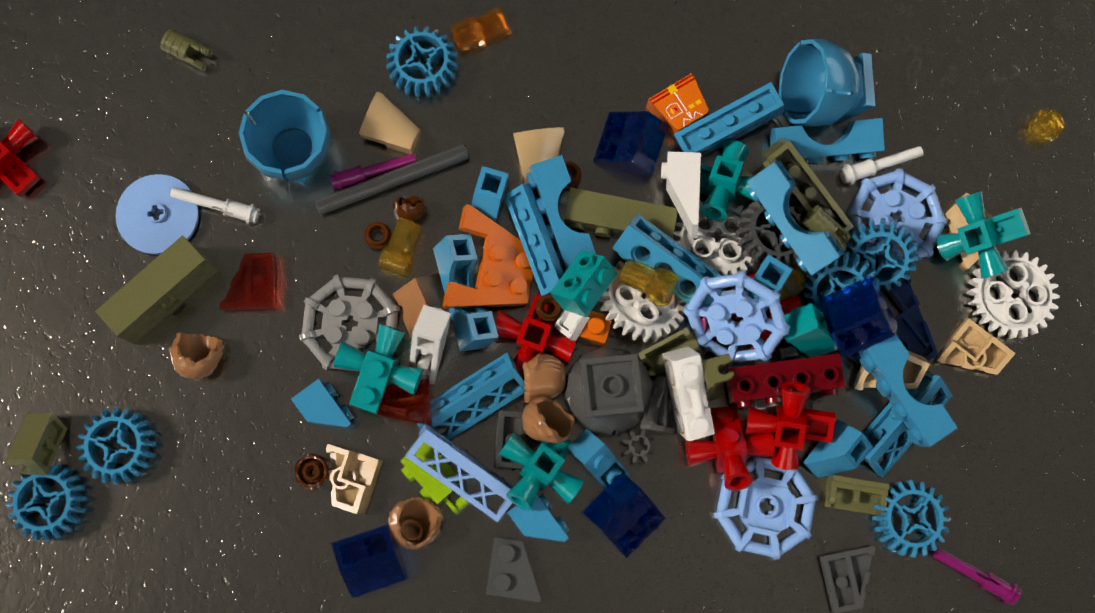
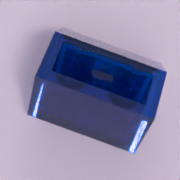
[593,111,668,175]
[820,276,898,358]
[583,472,666,558]
[331,525,407,598]

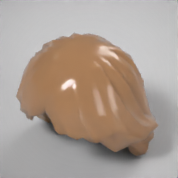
[169,332,225,379]
[522,353,566,403]
[522,397,575,444]
[388,496,444,550]

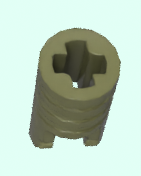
[160,28,214,72]
[801,205,851,252]

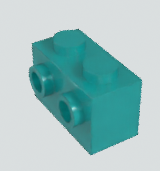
[550,250,617,317]
[783,303,843,357]

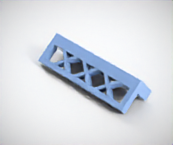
[405,424,513,522]

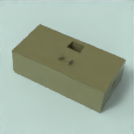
[95,235,218,344]

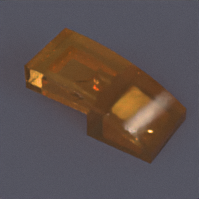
[450,7,512,52]

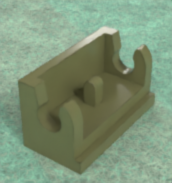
[638,327,706,378]
[701,354,734,401]
[4,412,67,476]
[823,475,890,515]

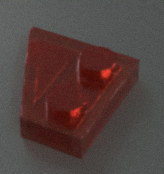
[220,252,275,311]
[376,378,432,425]

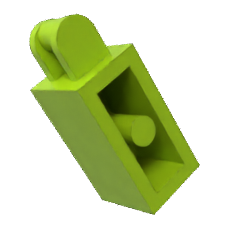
[401,442,470,515]

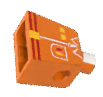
[646,73,709,138]

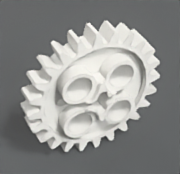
[673,201,758,276]
[967,250,1060,339]
[599,260,685,342]

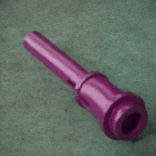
[329,153,416,190]
[931,547,1021,605]

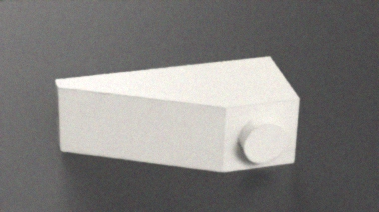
[661,152,701,238]
[409,305,451,385]

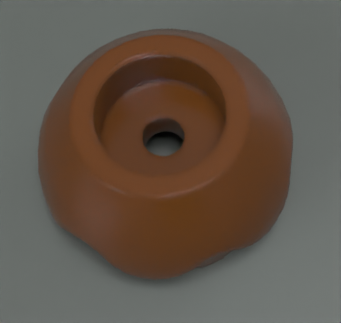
[393,196,427,220]
[294,454,330,490]

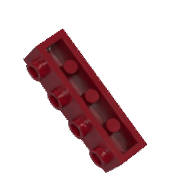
[725,353,846,408]

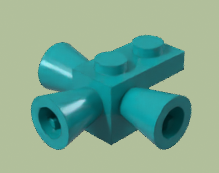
[700,140,755,221]
[937,191,1031,279]
[333,323,423,414]
[498,431,584,511]

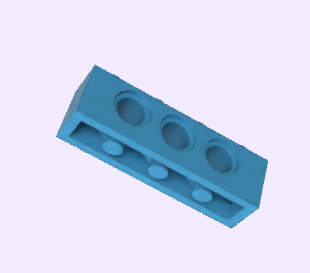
[612,213,723,306]

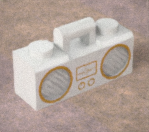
[662,346,715,441]

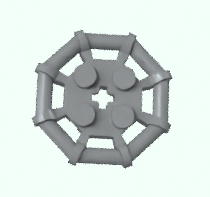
[299,274,401,371]

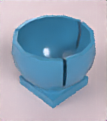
[779,39,875,127]
[239,90,331,186]

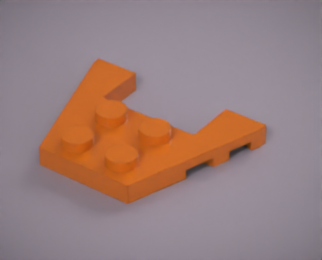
[442,204,533,309]

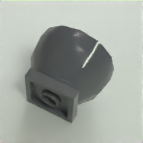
[563,346,653,436]

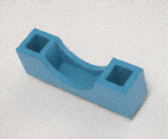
[769,118,885,163]
[526,155,596,271]
[747,161,845,276]
[433,234,499,351]
[858,331,958,447]

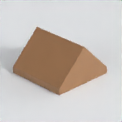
[392,273,453,339]

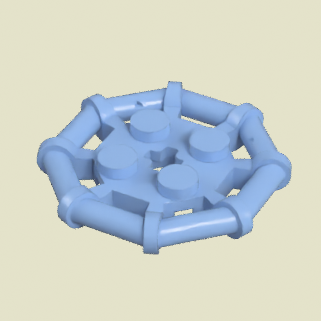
[846,168,948,268]
[684,271,790,366]
[714,456,818,560]

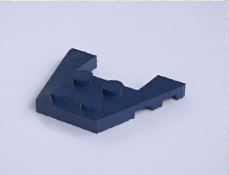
[837,278,938,366]

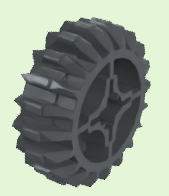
[735,201,805,267]

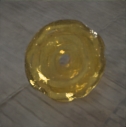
[1030,109,1065,141]

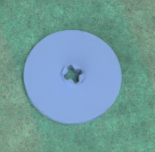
[116,174,199,255]

